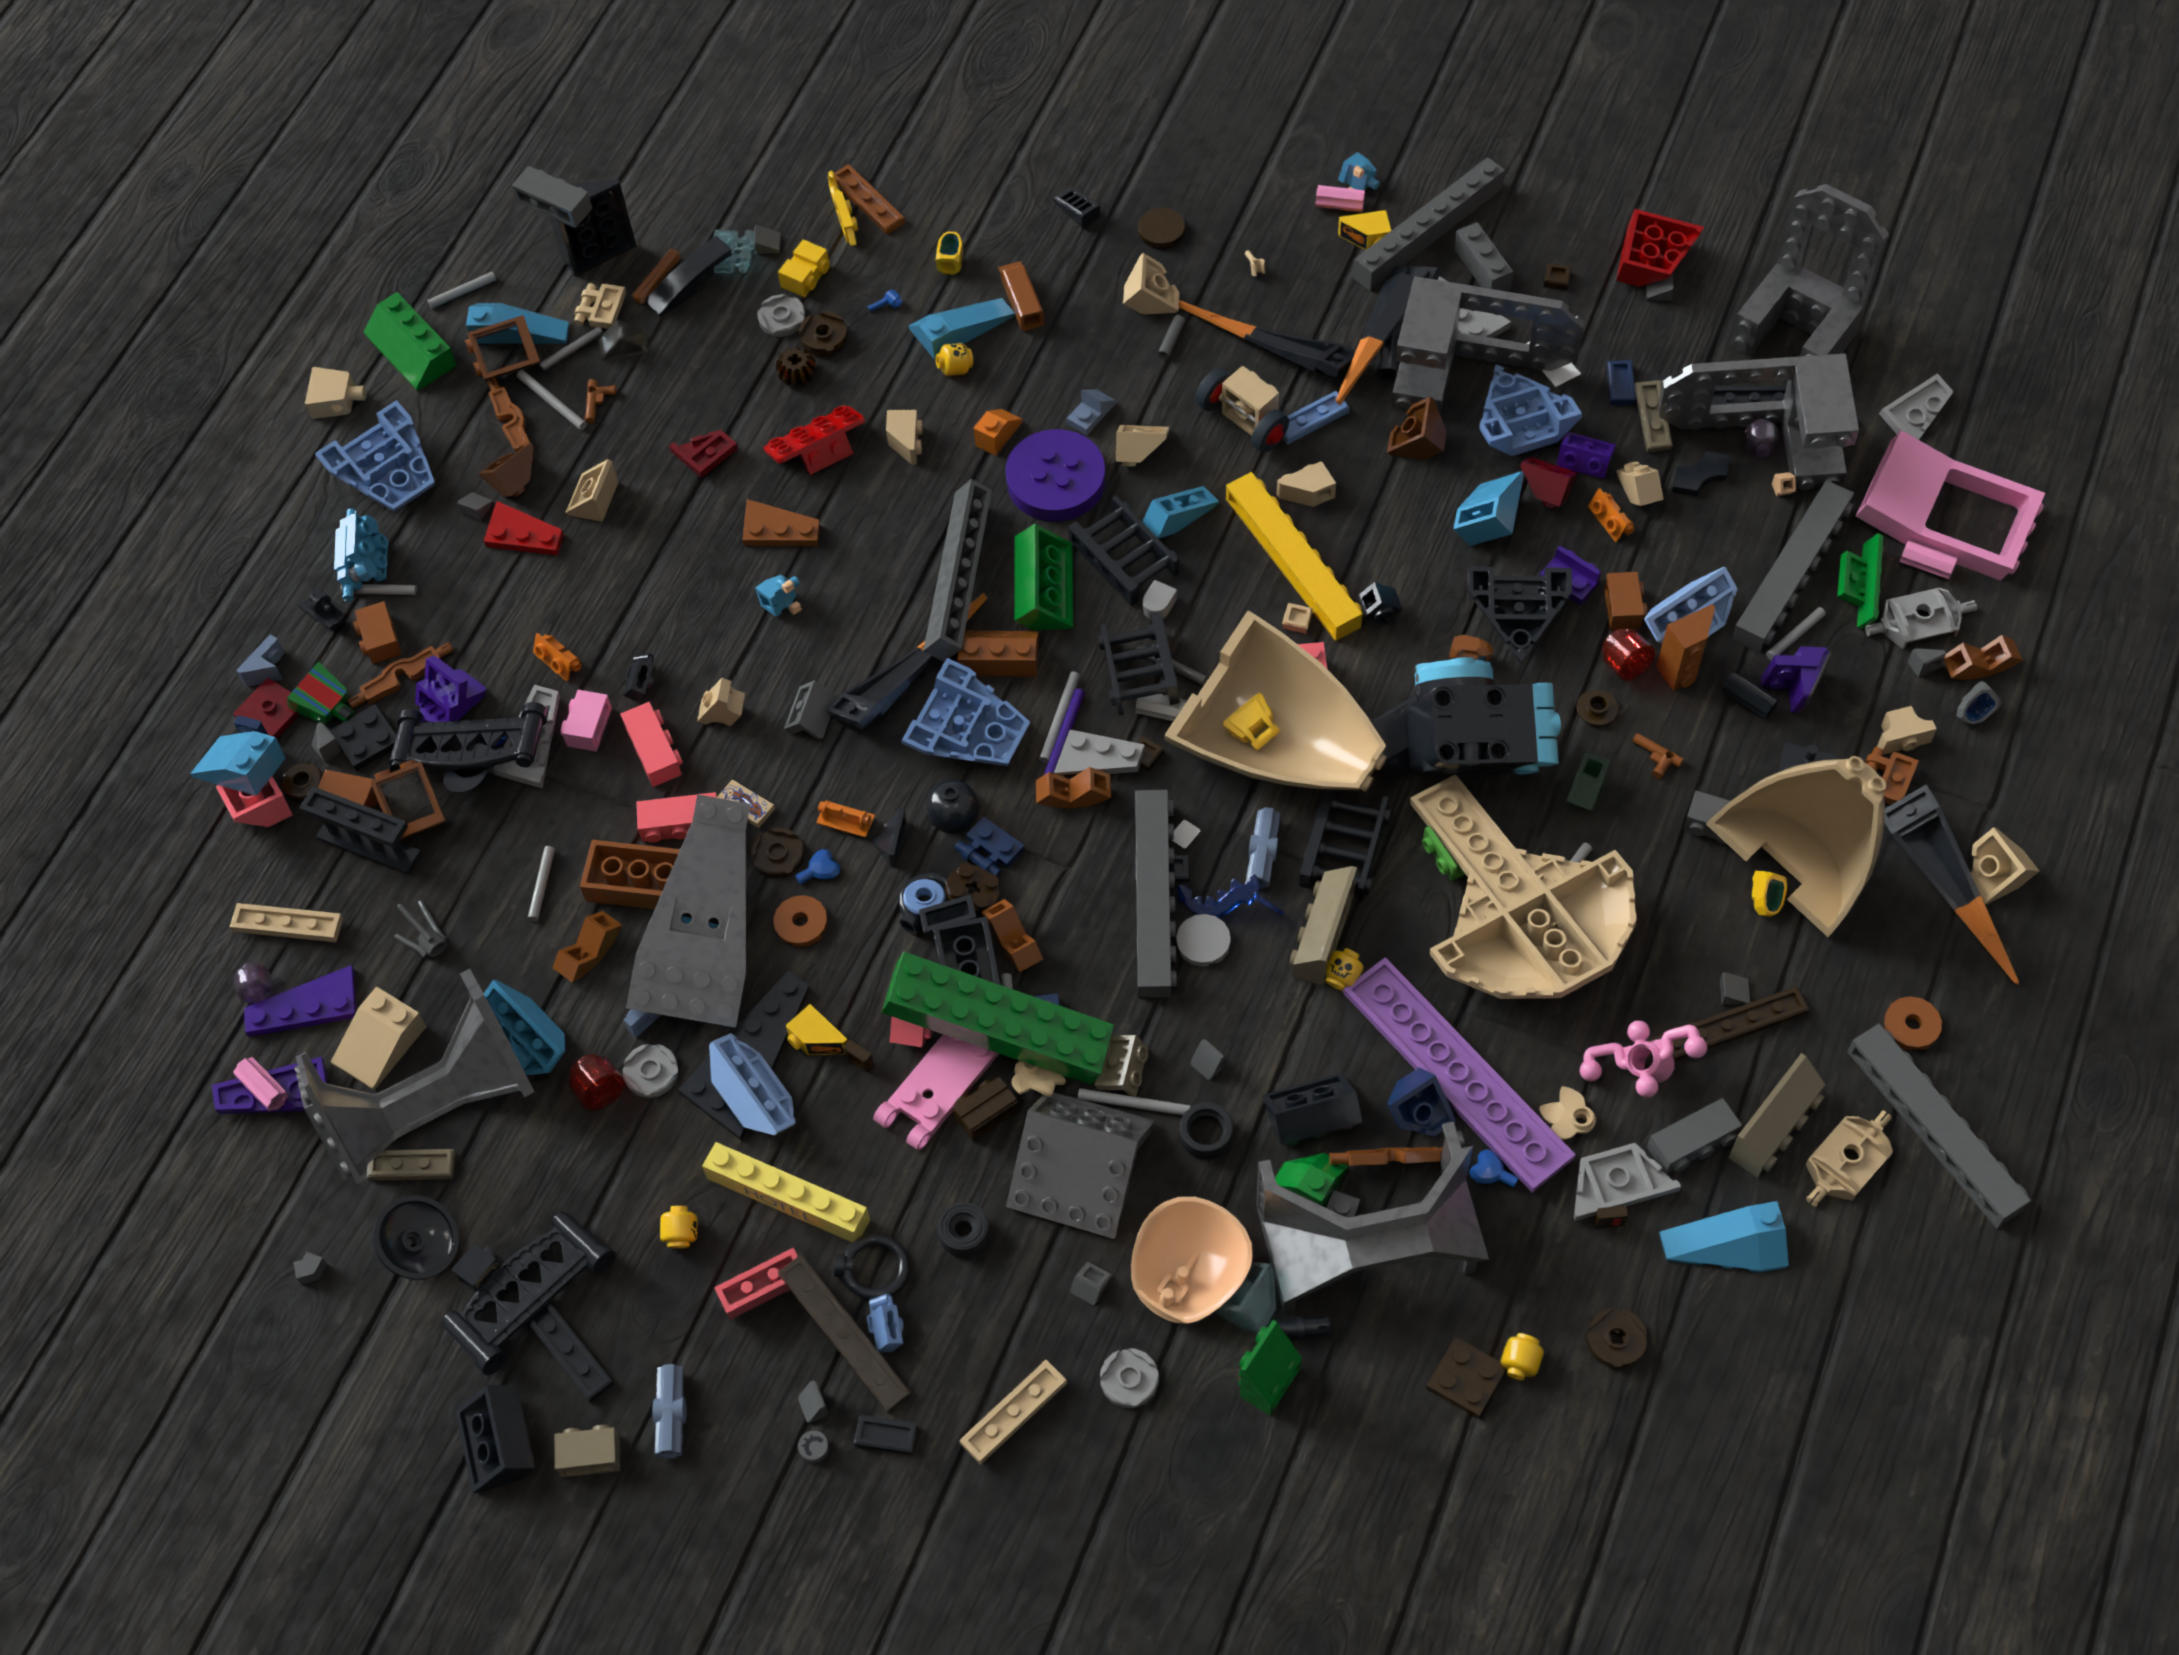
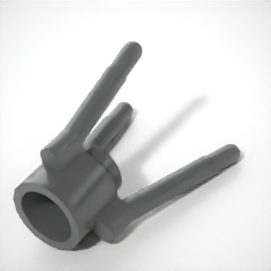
[394,900,447,958]

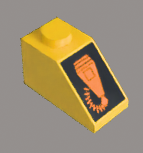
[1338,210,1391,250]
[785,1004,848,1055]

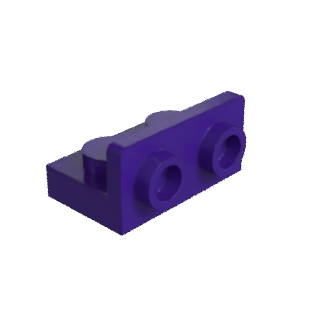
[1557,432,1616,478]
[1539,546,1601,606]

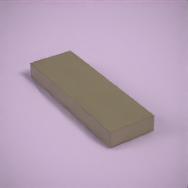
[1635,380,1673,452]
[367,1149,456,1180]

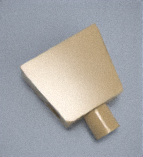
[305,367,366,419]

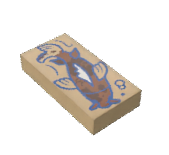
[717,780,775,828]

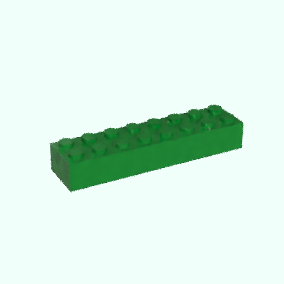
[881,952,1114,1085]

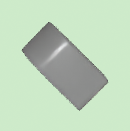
[1143,580,1177,620]

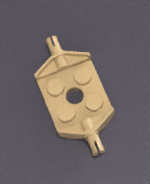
[1806,1111,1893,1206]

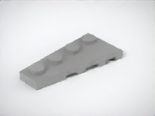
[492,685,560,788]

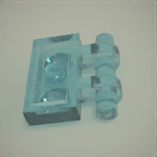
[713,230,755,273]

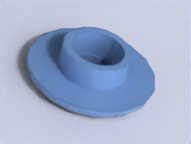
[903,879,946,915]

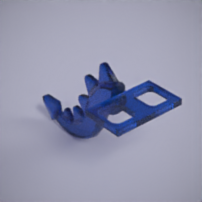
[1178,874,1284,917]

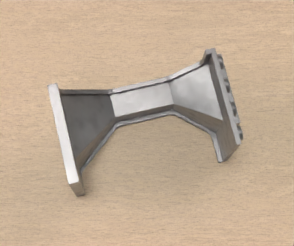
[294,969,534,1184]
[1257,1122,1489,1313]

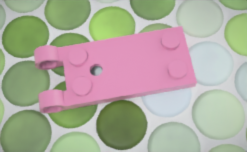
[873,1034,999,1151]

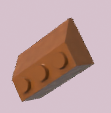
[1656,604,1715,691]
[958,630,1039,677]

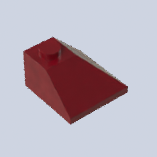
[1520,457,1578,508]

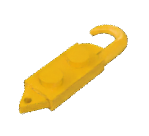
[828,171,858,246]

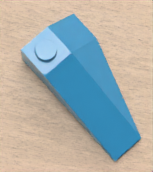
[909,298,1015,360]
[466,303,569,344]
[1659,1201,1789,1273]

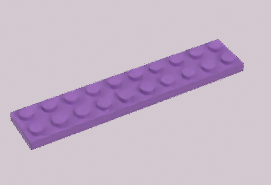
[1343,957,1576,1193]

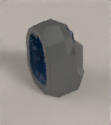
[1957,681,2002,724]

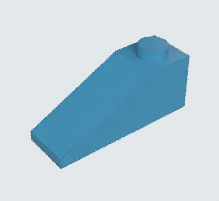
[1142,486,1219,539]

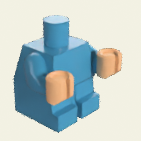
[1338,152,1380,190]
[755,575,802,617]

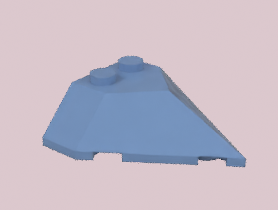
[1480,365,1582,456]

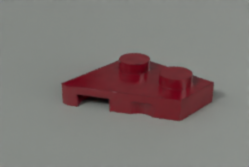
[669,430,738,478]

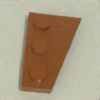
[743,499,820,546]

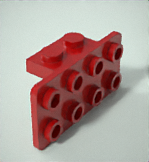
[763,405,865,475]

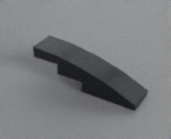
[645,236,732,317]

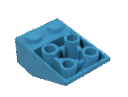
[1453,471,1524,546]

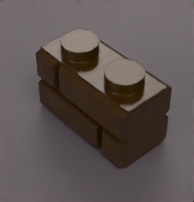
[952,1077,1019,1141]

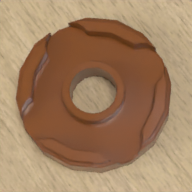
[773,895,828,947]
[1884,996,1942,1051]

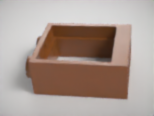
[465,315,540,381]
[370,759,446,840]

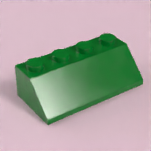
[364,292,457,391]
[1015,524,1073,630]

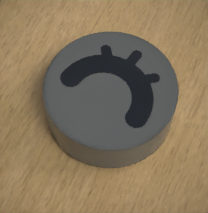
[798,1431,829,1463]

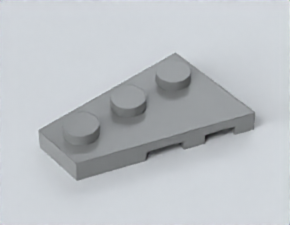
[1879,374,1953,440]

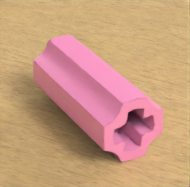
[1315,185,1365,212]
[1899,540,1958,579]
[233,1057,288,1111]

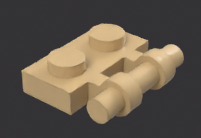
[574,283,626,330]

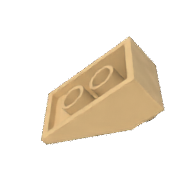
[331,986,427,1090]

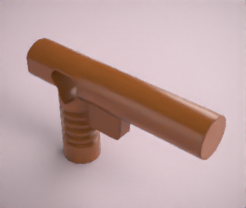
[585,379,617,424]
[1632,733,1684,779]

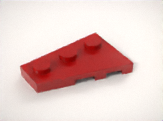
[484,501,564,556]

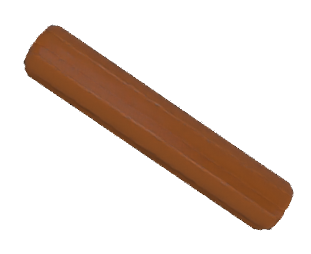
[632,248,680,304]

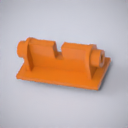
[1588,488,1634,542]
[533,633,582,682]
[816,800,875,838]

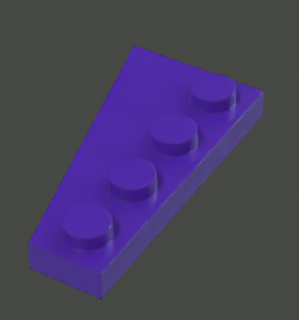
[244,965,357,1037]
[212,1057,328,1114]

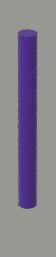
[1044,689,1085,775]

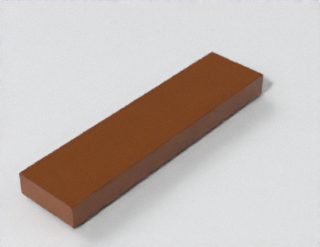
[834,164,905,235]

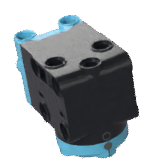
[1406,657,1561,776]

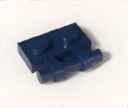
[954,816,1025,877]

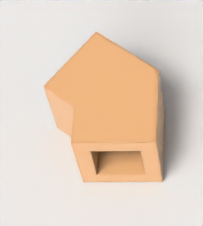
[1772,472,1796,496]

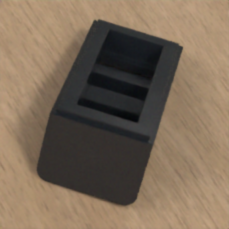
[1053,187,1100,228]

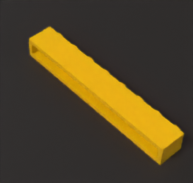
[1226,472,1363,641]

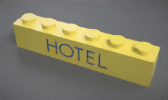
[702,1142,870,1242]

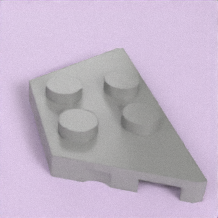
[1574,1143,1681,1221]

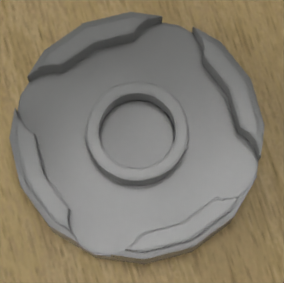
[757,294,806,337]
[1176,914,1231,967]
[623,1044,679,1098]
[1100,1349,1158,1408]

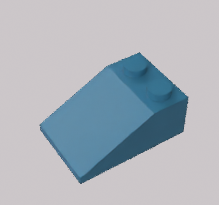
[190,731,286,796]

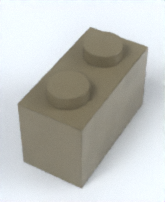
[555,1425,620,1477]

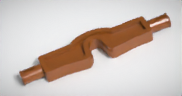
[487,378,533,461]
[348,642,454,709]
[1329,1147,1443,1166]

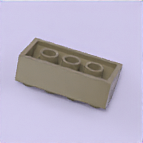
[1289,866,1357,986]
[1729,1053,1825,1178]

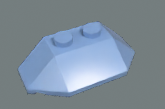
[1644,567,1737,644]
[709,1033,795,1135]

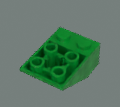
[1238,1320,1302,1415]

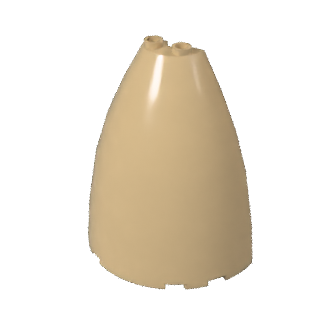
[1165,611,1387,792]
[1706,756,1886,937]

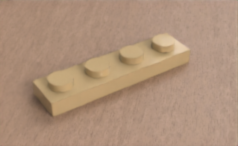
[230,903,343,942]
[959,1360,1067,1465]

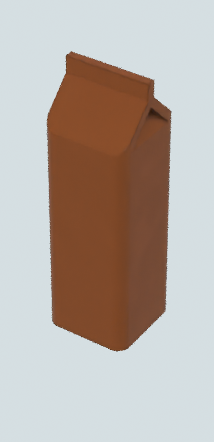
[998,261,1044,331]

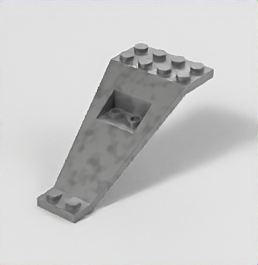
[626,794,751,1028]

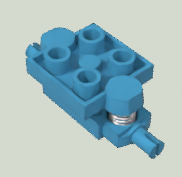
[334,509,388,602]

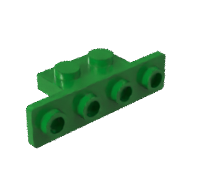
[1837,533,1884,629]

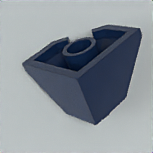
[1387,1067,1457,1137]

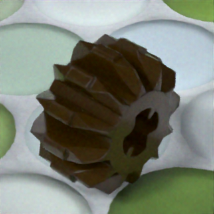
[775,346,817,388]

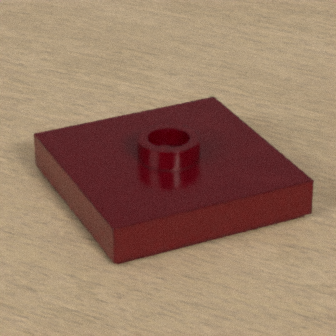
[233,677,300,739]

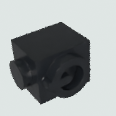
[1357,582,1403,625]

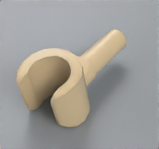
[1245,250,1266,276]

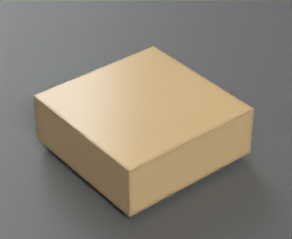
[1282,603,1313,634]

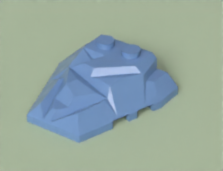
[315,400,435,512]
[901,658,1030,766]

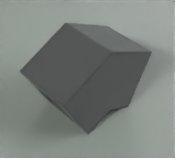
[294,1252,327,1285]

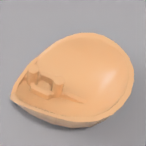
[1131,1197,1252,1324]

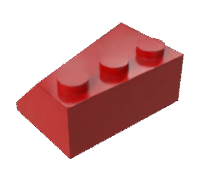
[1616,209,1704,287]

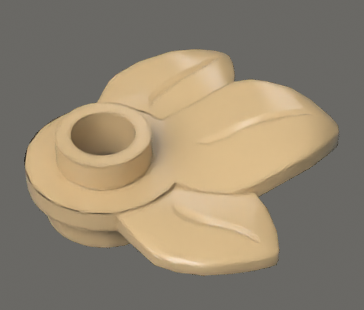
[1012,1061,1065,1097]
[1539,1086,1596,1140]

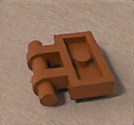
[1865,747,1919,805]

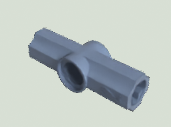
[1246,807,1280,889]
[653,1364,687,1459]

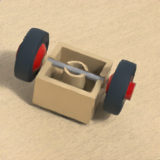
[1195,366,1289,453]

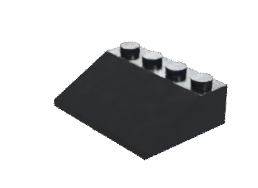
[549,179,636,277]

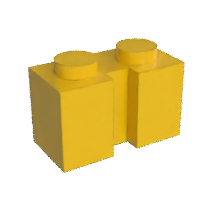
[778,240,830,298]

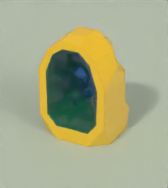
[936,232,963,275]
[1752,871,1787,917]

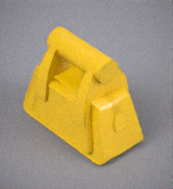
[1223,693,1281,751]

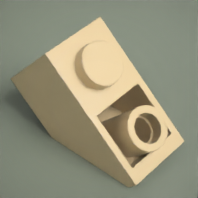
[886,410,923,464]
[1277,461,1336,507]
[1616,462,1663,506]

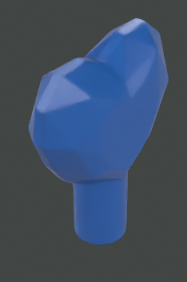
[795,849,841,885]
[1469,1149,1519,1188]

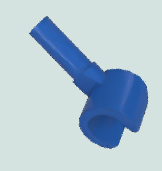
[868,290,902,312]

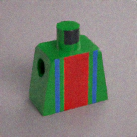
[287,662,354,725]

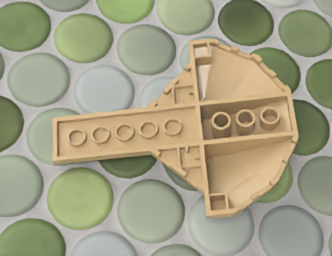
[1410,774,1637,999]

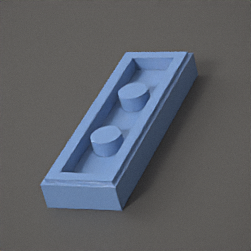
[1283,391,1350,445]

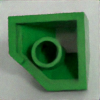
[1275,1153,1349,1207]

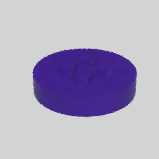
[1006,429,1106,522]

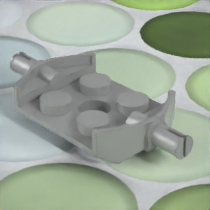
[1865,588,1977,649]

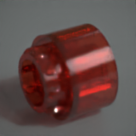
[1602,629,1655,681]
[569,1054,625,1111]

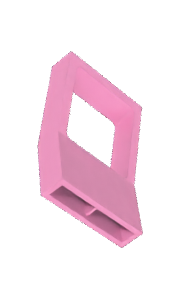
[1856,430,2045,580]

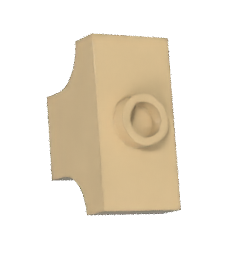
[697,678,745,726]
[1877,706,1936,755]

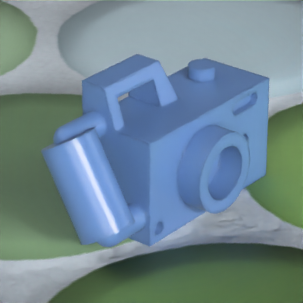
[867,1293,903,1352]

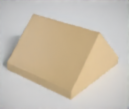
[566,459,618,522]

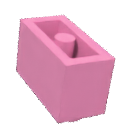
[561,690,612,752]

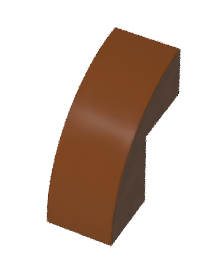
[1944,635,2023,680]
[1036,767,1111,808]
[981,899,1043,972]
[552,911,623,982]

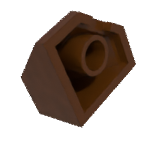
[1387,396,1447,460]
[478,443,534,497]

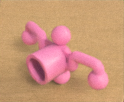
[1579,1021,1708,1098]

